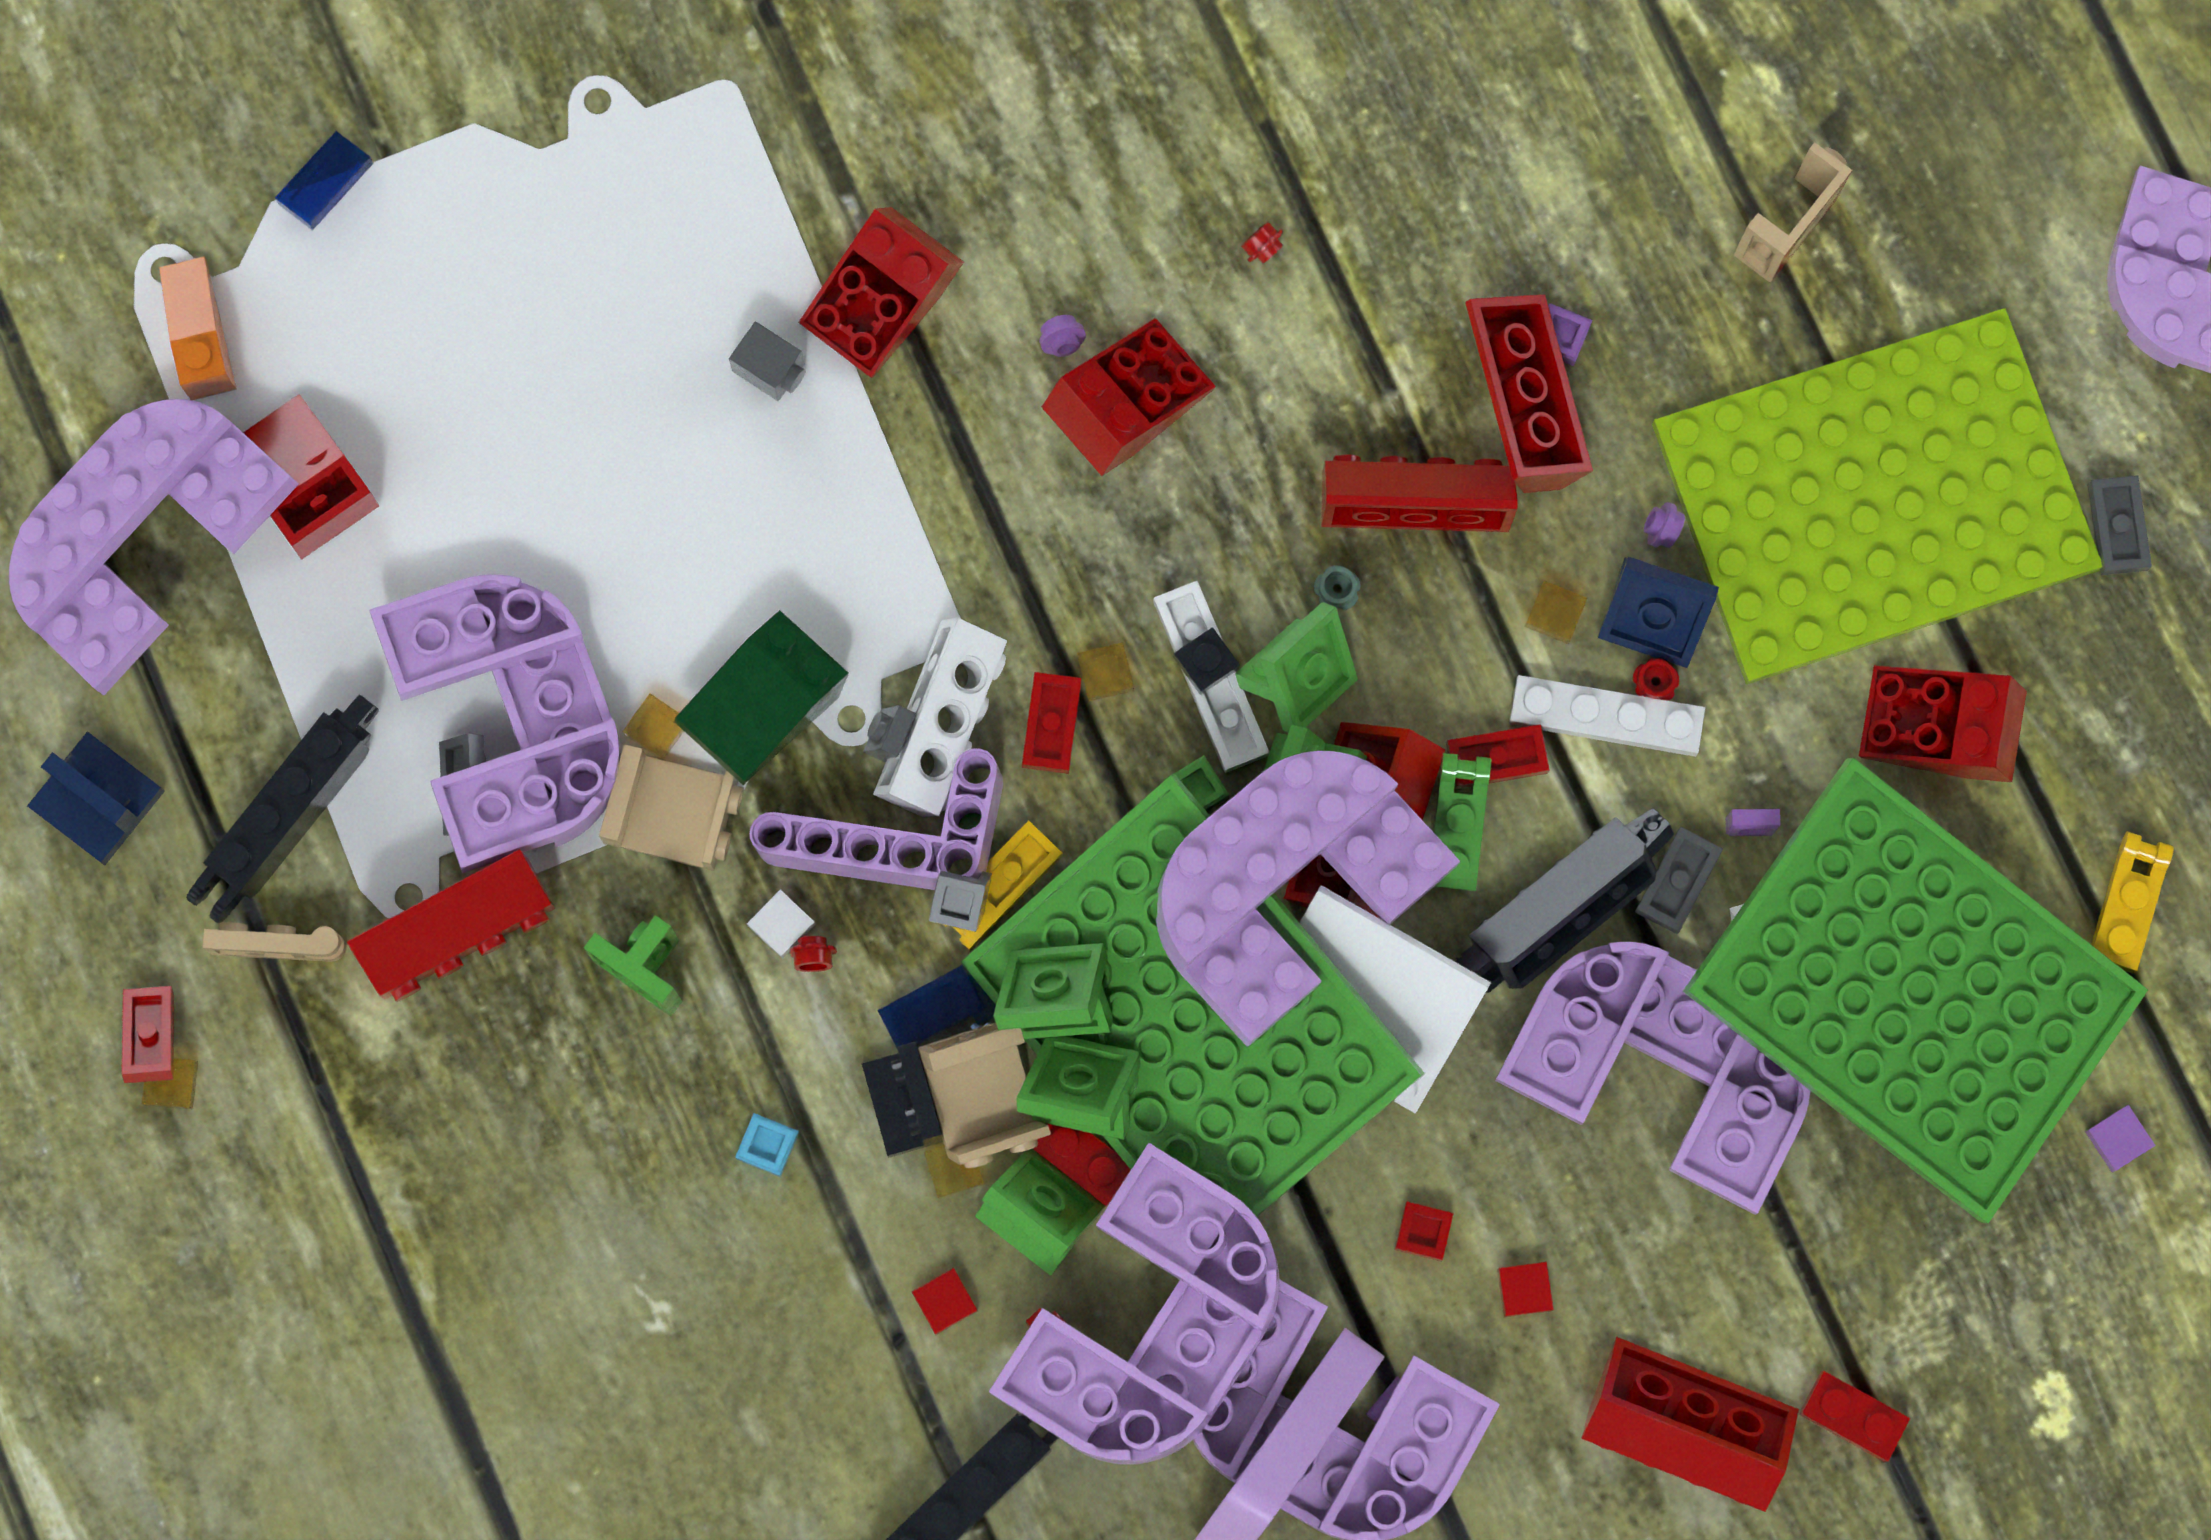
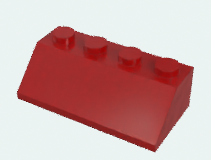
[1465,294,1593,493]
[1321,455,1518,532]
[1283,722,1445,919]
[346,849,555,1002]
[1581,1337,1799,1512]

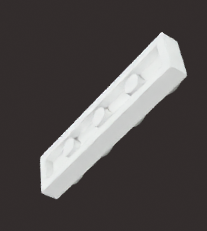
[1153,581,1270,773]
[1509,675,1705,757]

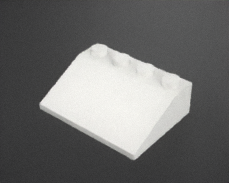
[1300,885,1491,1114]

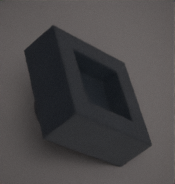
[1173,627,1240,695]

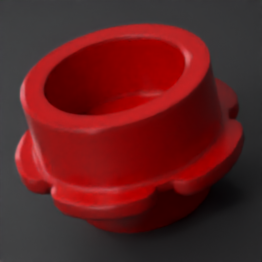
[1241,221,1283,264]
[1632,658,1680,701]
[789,936,837,972]

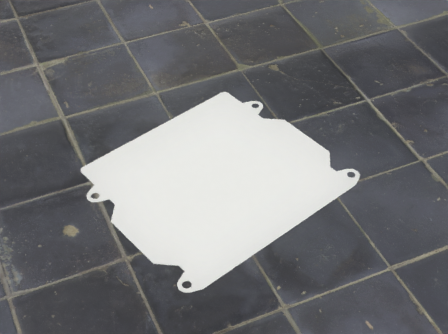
[134,75,961,918]

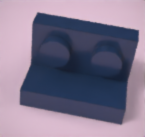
[1598,556,1719,668]
[27,731,165,865]

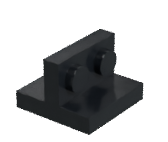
[862,1042,943,1158]

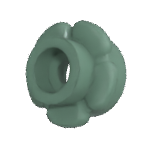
[1314,565,1361,610]

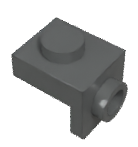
[863,705,916,763]

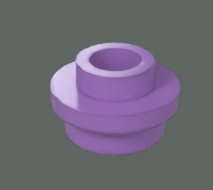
[1039,315,1086,357]
[1644,502,1685,548]

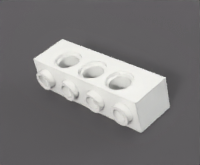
[873,618,1007,817]

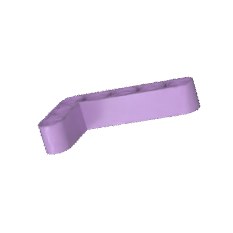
[750,748,1003,890]
[1195,1328,1385,1540]

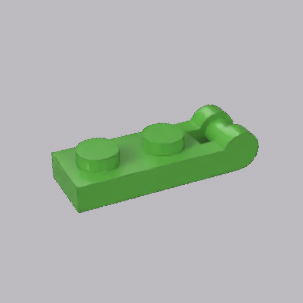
[1433,753,1491,891]

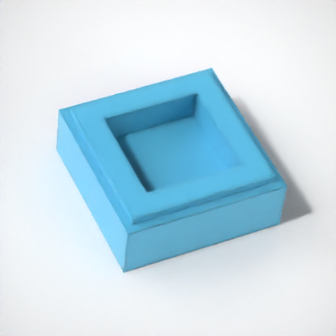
[735,1113,799,1177]

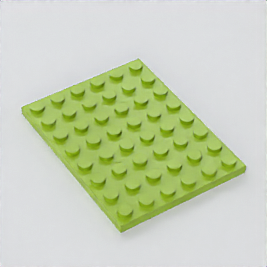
[1652,308,2102,685]

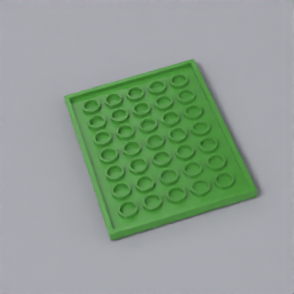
[1683,758,2148,1223]
[961,775,1425,1217]

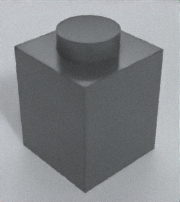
[729,321,806,401]

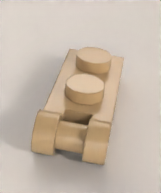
[202,922,346,962]

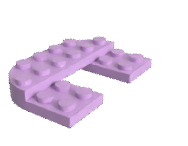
[2107,166,2211,373]
[9,399,299,695]
[369,574,620,873]
[1156,751,1460,1047]
[1495,942,1810,1215]
[989,1143,1279,1465]
[1193,1279,1500,1540]

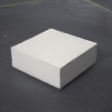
[747,890,815,959]

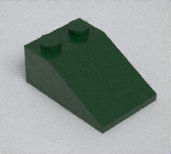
[674,610,849,785]

